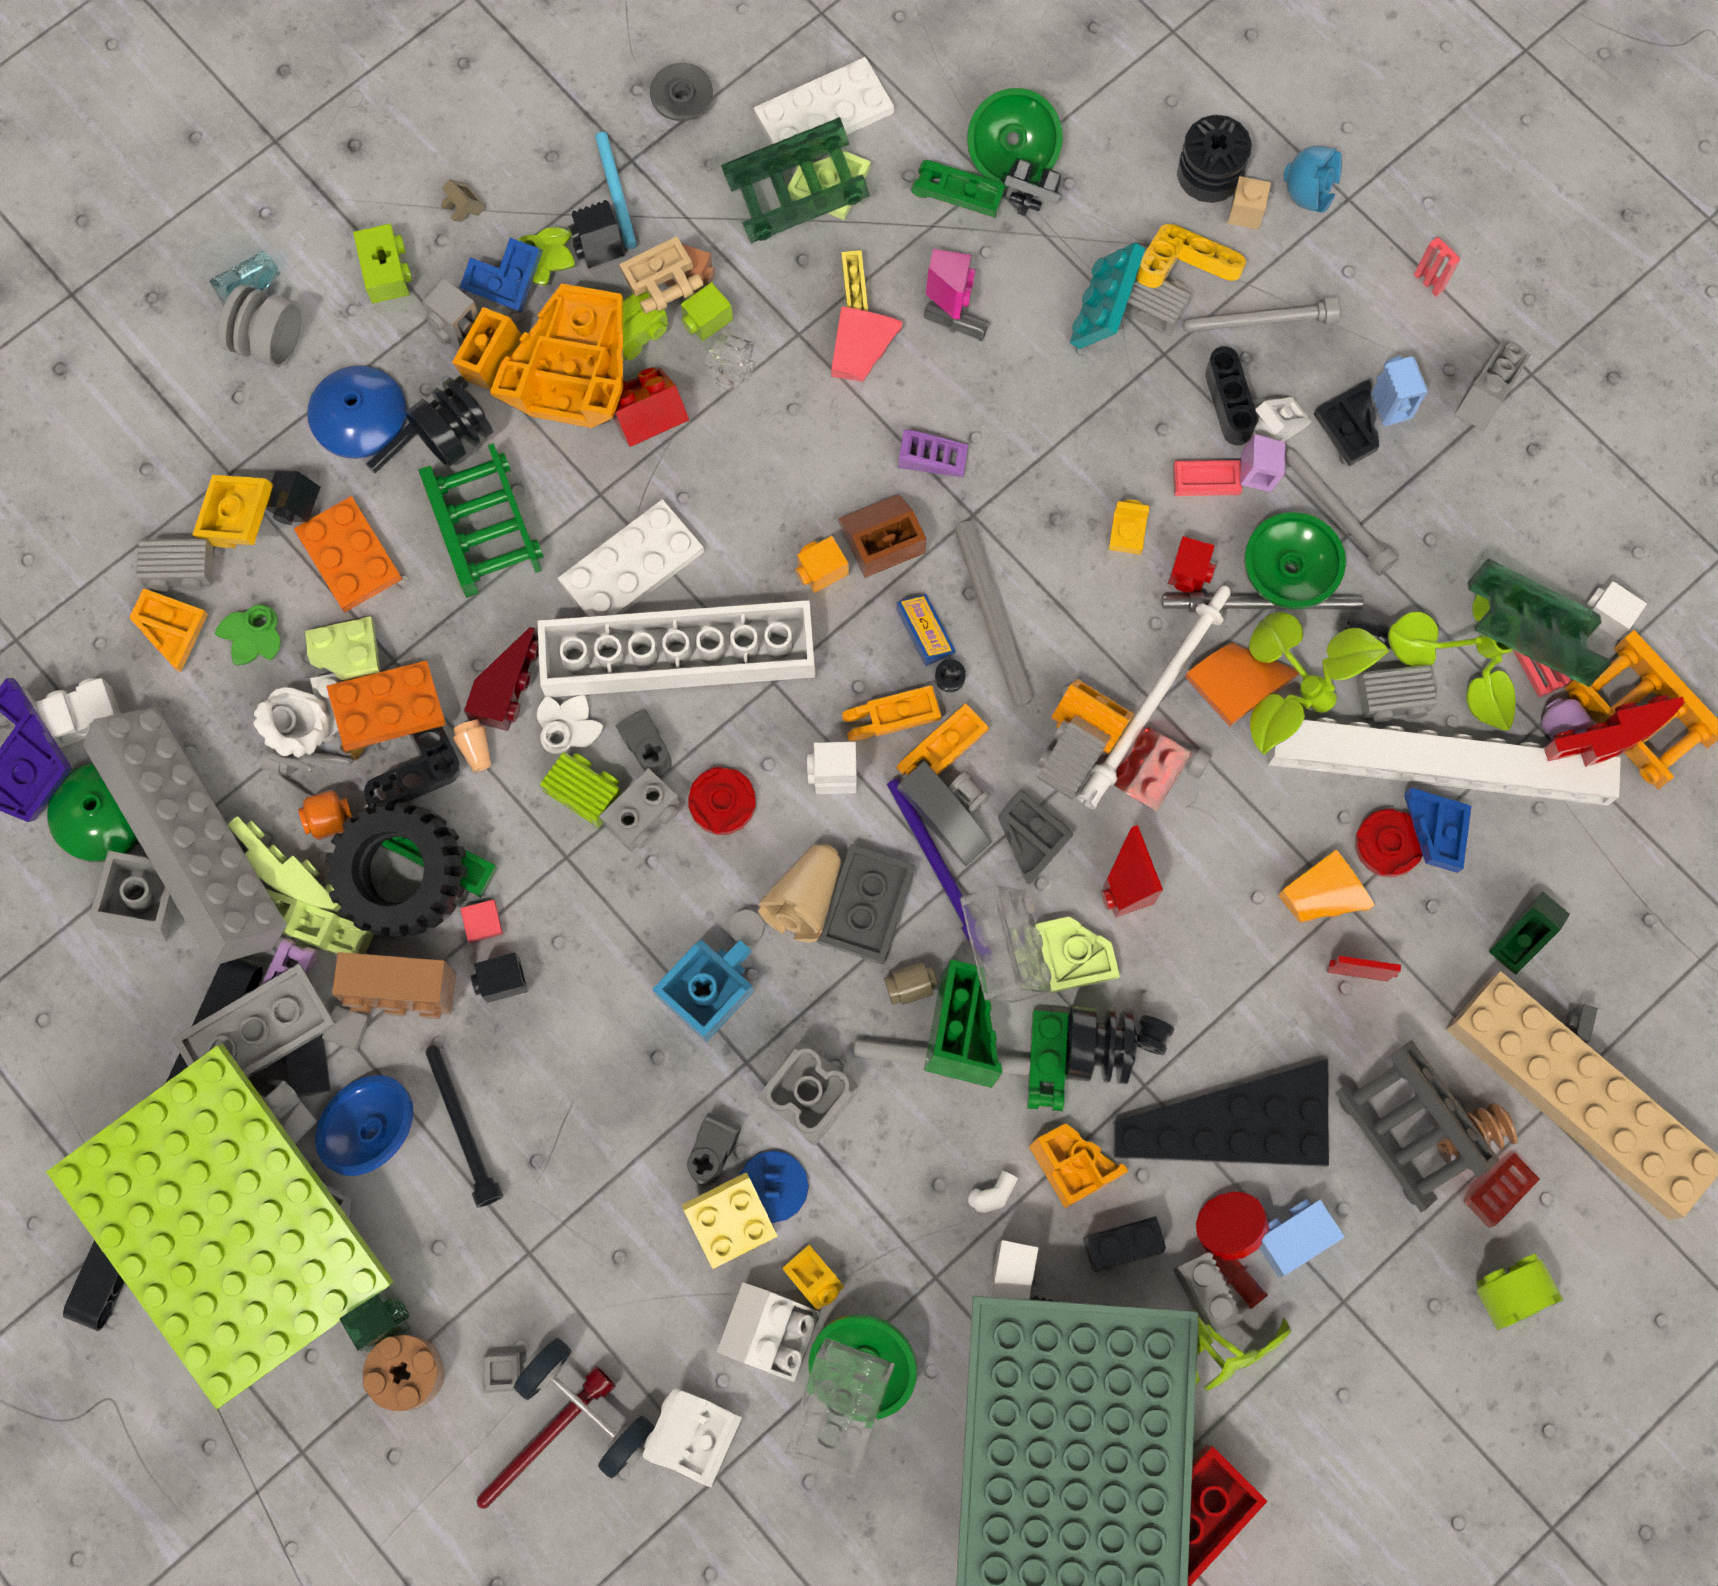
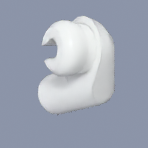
[968,1171,1018,1213]

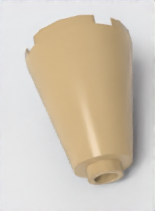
[758,844,841,943]

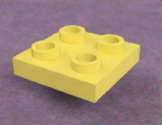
[682,1172,778,1269]

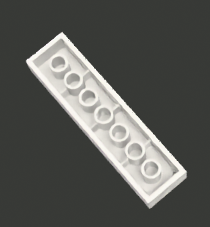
[537,600,815,697]

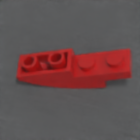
[1544,695,1685,767]

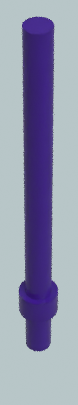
[887,778,996,963]

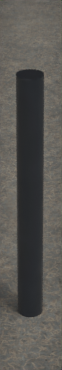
[366,375,469,474]

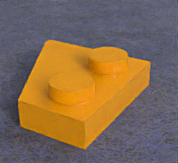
[129,588,208,672]

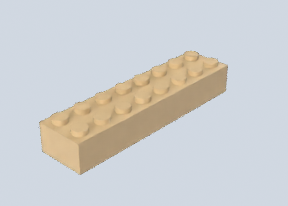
[1446,971,1718,1220]

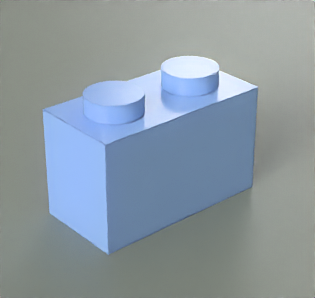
[1259,1199,1344,1277]

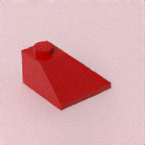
[1101,825,1163,918]

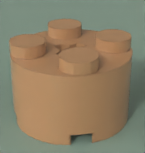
[363,1335,445,1411]

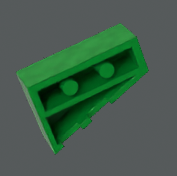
[924,959,1003,1088]

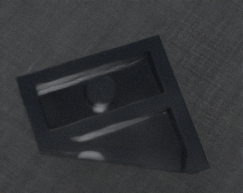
[1314,379,1379,466]

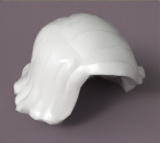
[253,687,331,758]

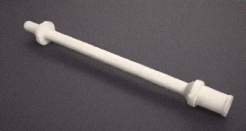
[1076,586,1231,809]

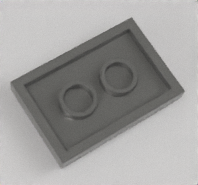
[817,844,916,965]

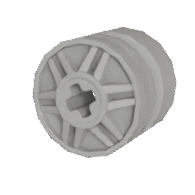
[218,284,302,368]

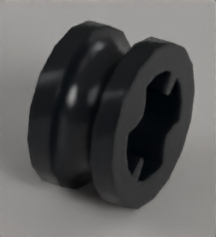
[935,659,966,693]

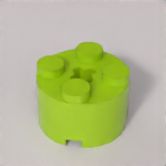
[1476,1253,1564,1331]

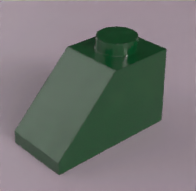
[1489,891,1570,975]

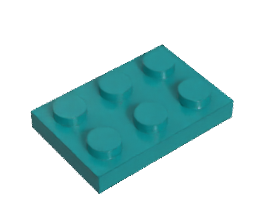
[1070,242,1145,349]

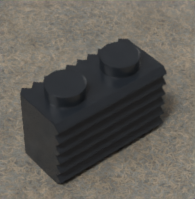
[568,200,624,269]
[1083,1216,1166,1272]

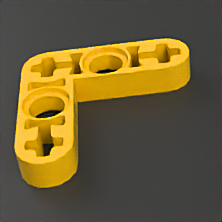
[1136,224,1246,288]

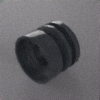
[1177,115,1252,203]
[405,377,493,468]
[1065,1005,1137,1084]

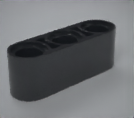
[1205,346,1257,445]

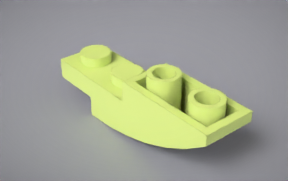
[227,816,342,916]

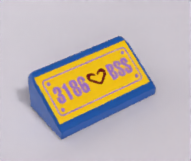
[896,594,956,667]

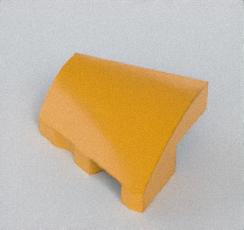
[1278,850,1375,923]
[1029,1123,1129,1209]

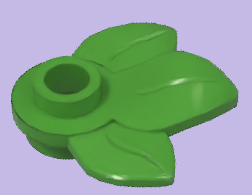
[215,604,281,666]

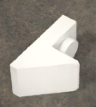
[1255,397,1312,441]

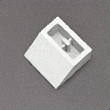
[717,1282,820,1382]

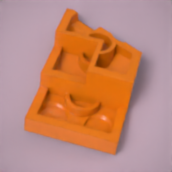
[1185,643,1299,727]

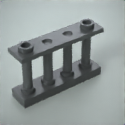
[1335,1040,1499,1212]

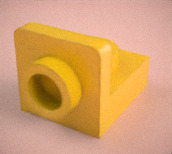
[1108,499,1150,555]
[782,1245,844,1310]

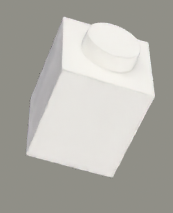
[1585,581,1647,640]

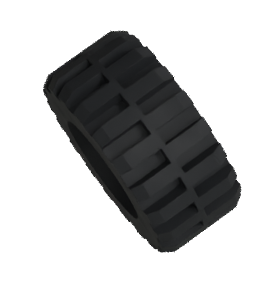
[325,802,468,937]

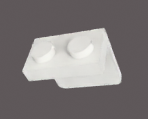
[643,1388,742,1487]

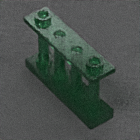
[721,117,870,244]
[1467,558,1611,687]

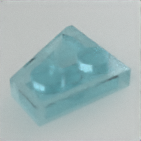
[209,251,280,306]

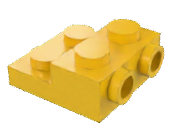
[192,474,273,549]

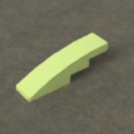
[266,889,374,954]

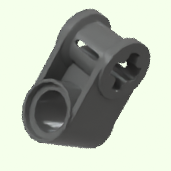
[615,708,672,777]
[687,1112,742,1186]

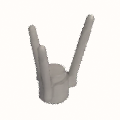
[260,746,352,800]

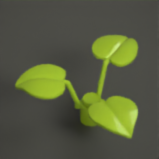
[1388,582,1524,731]
[1249,612,1389,755]
[1192,1309,1292,1391]

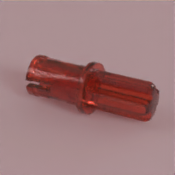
[1206,1252,1268,1309]

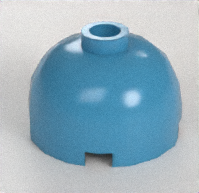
[1284,146,1342,213]

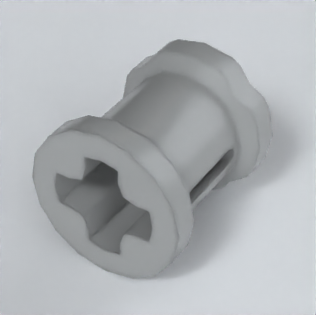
[948,771,991,816]

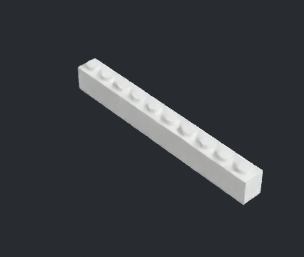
[1269,718,1621,806]

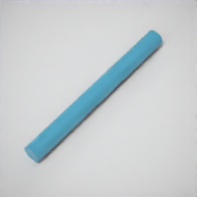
[595,132,637,249]

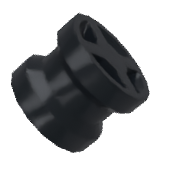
[1137,1015,1175,1056]

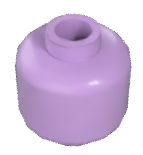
[1541,698,1594,741]

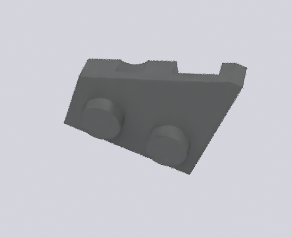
[998,790,1073,885]

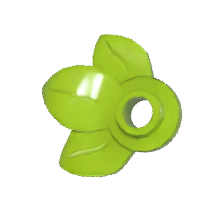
[518,227,575,286]

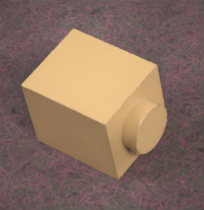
[1227,176,1271,230]

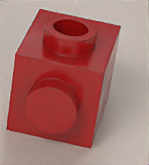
[1167,536,1216,593]

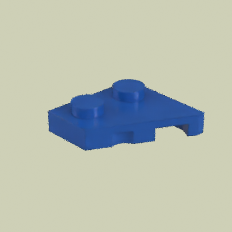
[1404,788,1472,873]

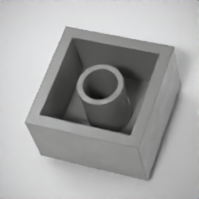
[89,851,176,941]

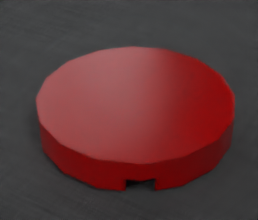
[688,767,756,835]
[1355,808,1423,877]
[1195,1191,1269,1260]

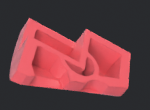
[831,306,902,382]

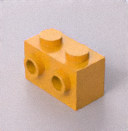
[452,307,522,390]

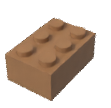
[332,952,457,1019]

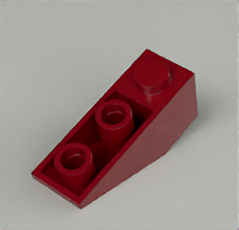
[464,627,539,731]

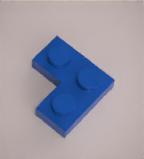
[460,238,543,312]

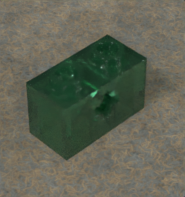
[339,1294,410,1352]

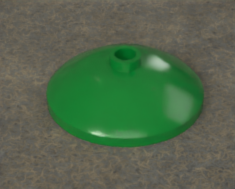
[967,88,1063,187]
[1244,512,1346,609]
[47,762,139,862]
[808,1314,918,1421]

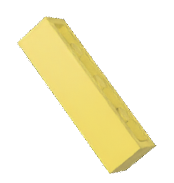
[841,250,868,311]

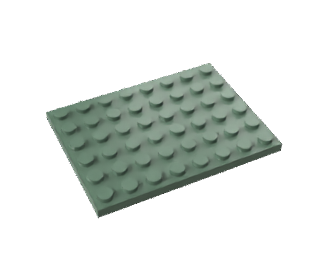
[956,1296,1199,1586]

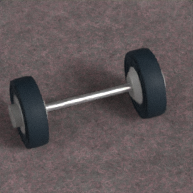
[513,1338,655,1479]

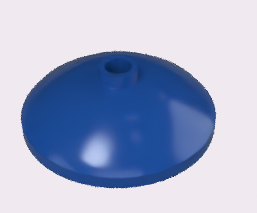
[307,366,406,459]
[315,1075,413,1176]

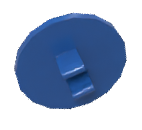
[740,1151,809,1223]

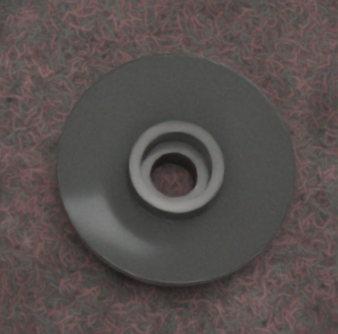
[650,63,713,121]

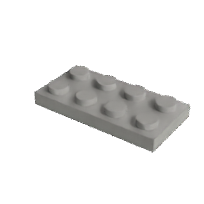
[172,964,336,1078]

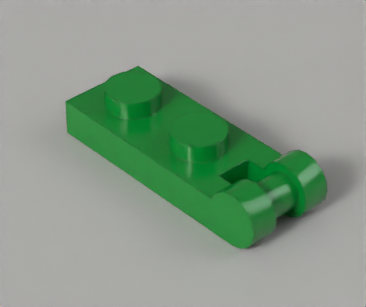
[911,160,1006,218]
[1027,1010,1068,1112]

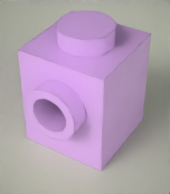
[1240,434,1285,492]

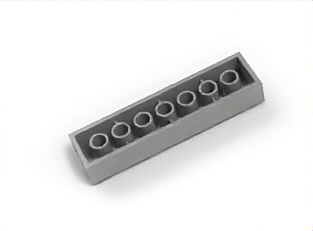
[82,707,287,966]

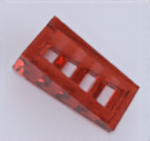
[1463,1152,1540,1228]

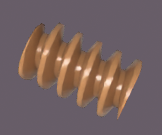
[1434,1103,1518,1164]

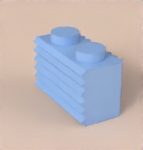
[1371,356,1428,426]

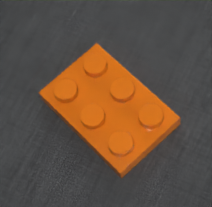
[294,496,403,613]
[326,660,445,752]

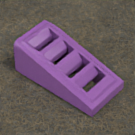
[898,429,968,477]

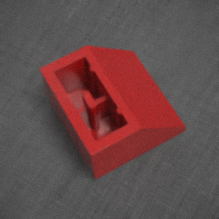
[613,367,689,447]

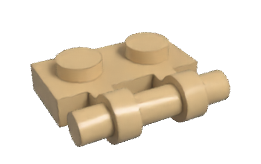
[619,236,703,314]

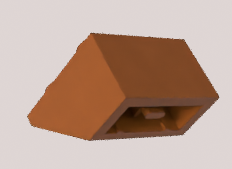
[838,494,927,578]

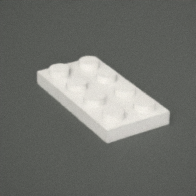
[753,57,894,164]
[557,499,704,617]

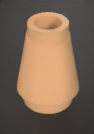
[453,719,492,773]

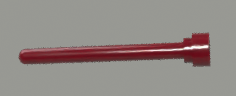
[476,1366,616,1509]

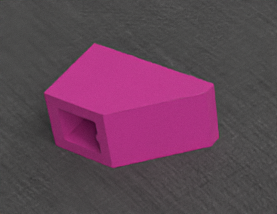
[925,249,976,320]

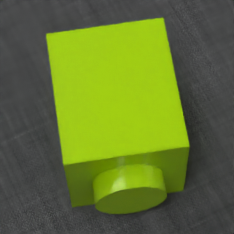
[681,282,733,342]

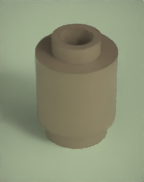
[884,962,938,1005]

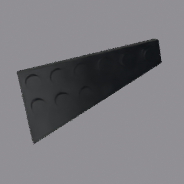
[1113,1059,1329,1167]

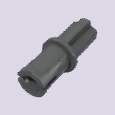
[924,301,989,341]

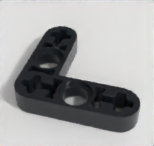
[364,726,460,808]

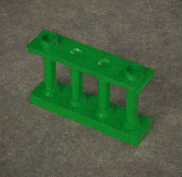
[418,443,544,598]

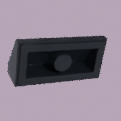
[285,1034,331,1098]

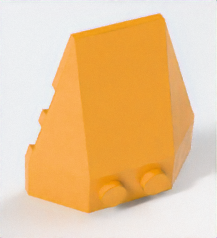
[490,283,623,428]

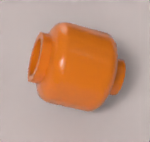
[298,790,353,840]

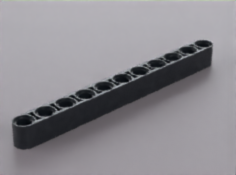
[63,957,263,1331]

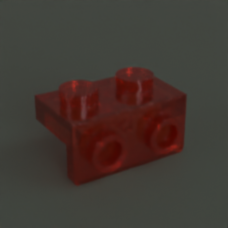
[1114,727,1193,811]

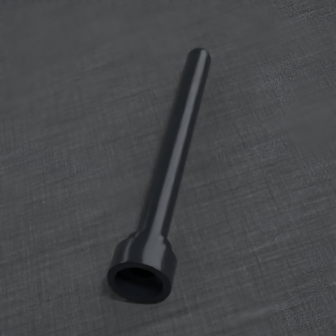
[425,1045,504,1208]

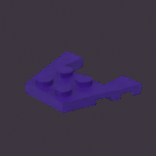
[0,678,72,822]

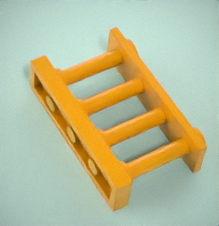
[1565,630,1718,789]

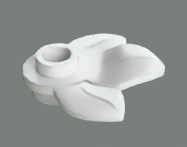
[537,695,603,755]

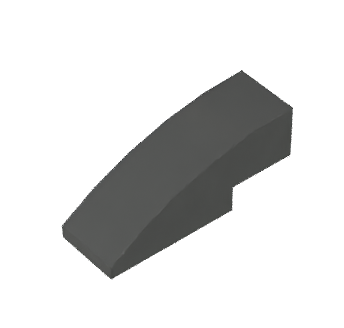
[897,761,991,866]

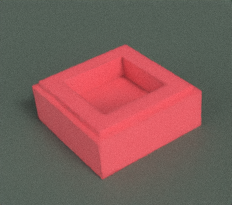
[460,899,503,943]

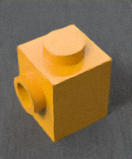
[795,536,849,593]

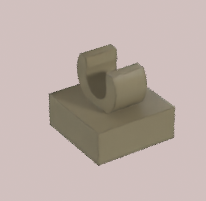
[441,179,486,222]

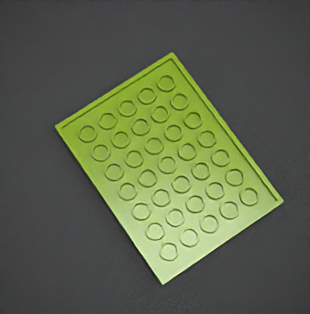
[46,1043,394,1410]

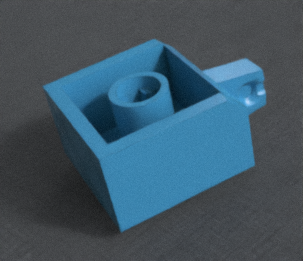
[652,940,754,1043]

